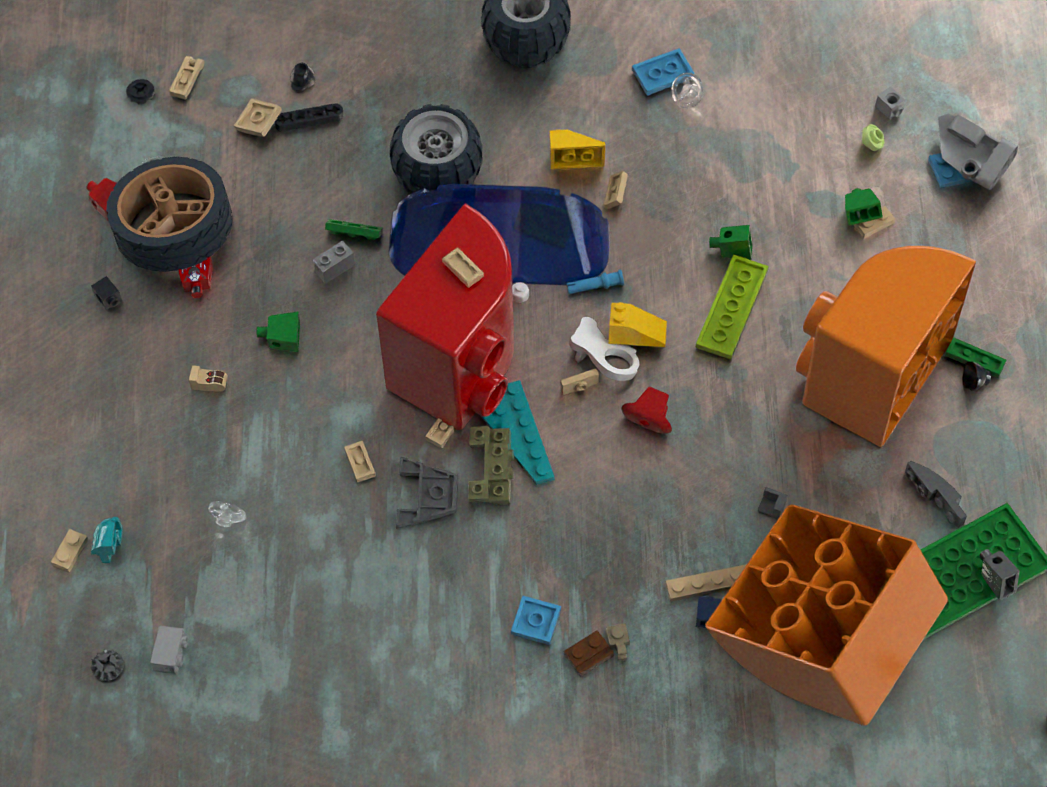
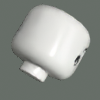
[512,282,529,303]

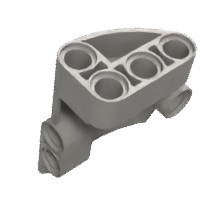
[938,114,1018,190]

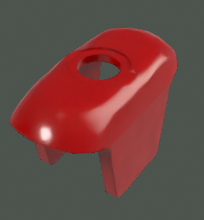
[621,386,672,434]

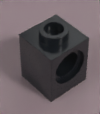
[91,276,122,310]

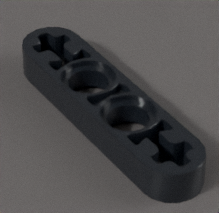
[275,103,344,131]

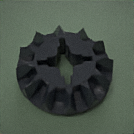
[126,79,155,104]

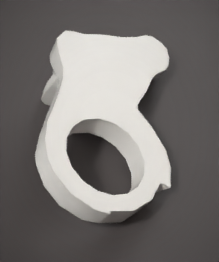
[569,317,640,381]

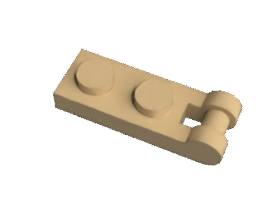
[169,56,204,99]

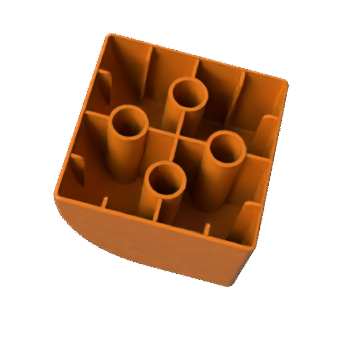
[796,246,976,447]
[706,504,948,726]

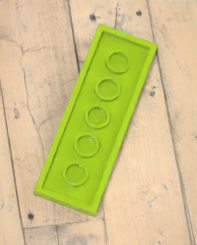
[695,255,769,359]

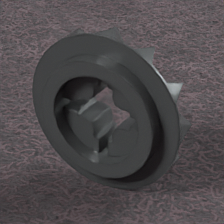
[91,649,124,681]

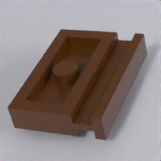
[564,630,614,677]

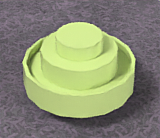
[862,124,884,151]

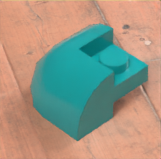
[91,517,123,563]

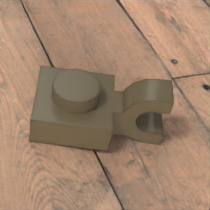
[606,624,630,661]

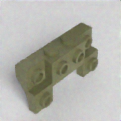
[468,426,514,505]

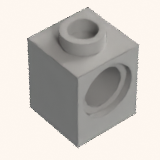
[875,86,905,119]

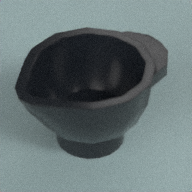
[290,63,316,92]
[962,361,991,391]

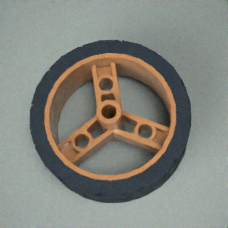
[106,156,233,272]

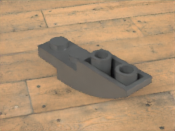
[905,461,967,528]

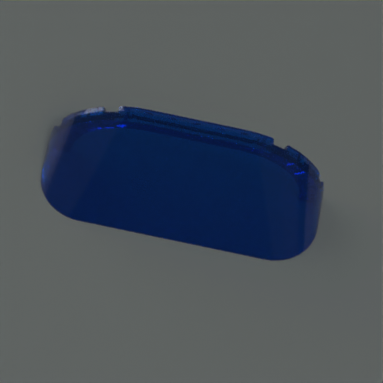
[389,184,610,285]

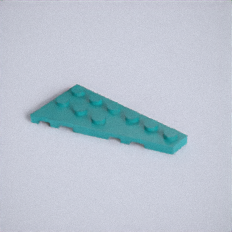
[481,380,555,485]

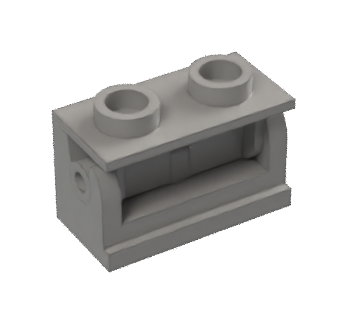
[312,241,355,284]
[150,626,188,674]

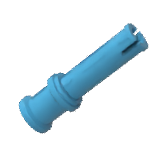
[567,269,624,294]

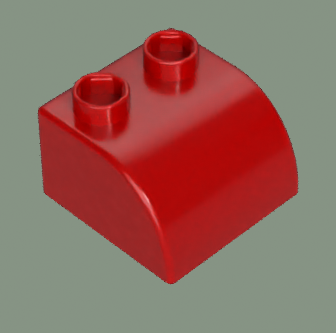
[376,204,514,431]

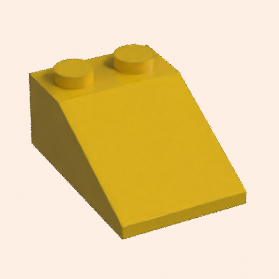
[549,129,605,169]
[608,302,667,347]

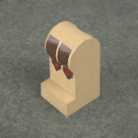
[189,365,228,392]

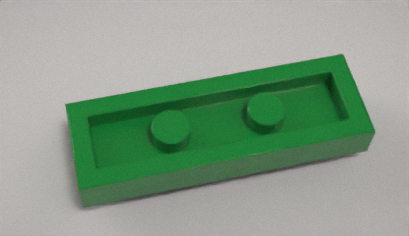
[325,219,383,240]
[945,337,1007,378]

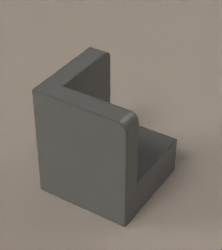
[758,487,788,519]

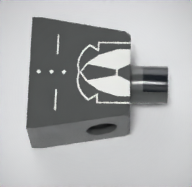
[979,549,1020,601]

